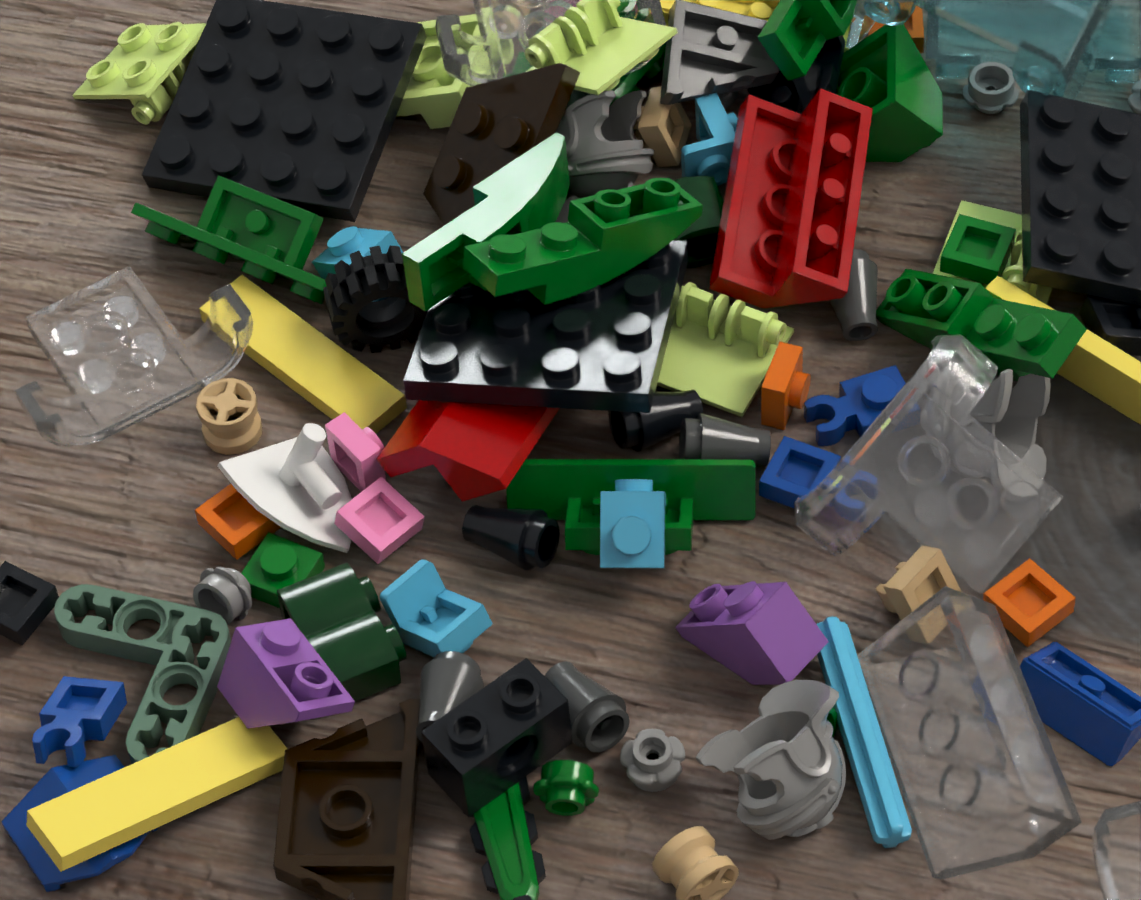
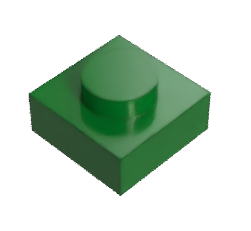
[940,214,1016,285]
[241,532,325,608]

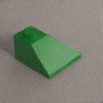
[836,18,943,162]

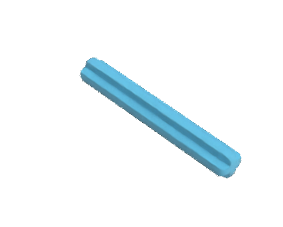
[817,616,912,848]

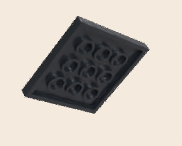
[142,0,427,222]
[1020,90,1141,306]
[403,240,688,413]

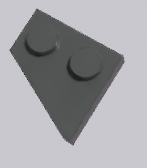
[660,0,780,105]

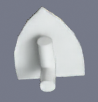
[217,423,352,553]

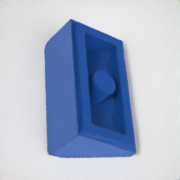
[1008,642,1141,766]

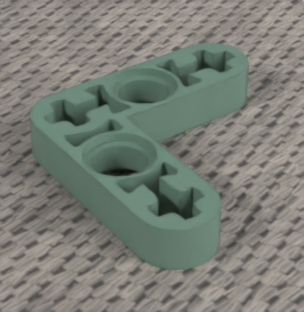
[54,584,231,764]

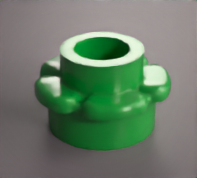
[533,760,599,816]

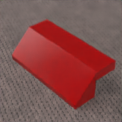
[709,88,873,309]
[376,400,560,502]

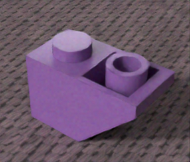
[675,581,829,685]
[217,618,355,729]

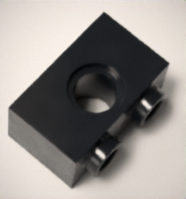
[421,658,572,817]

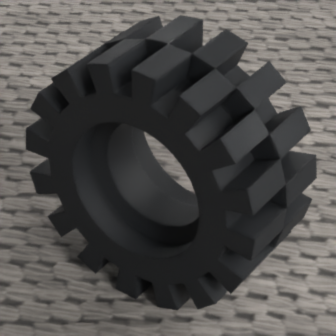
[323,245,428,353]

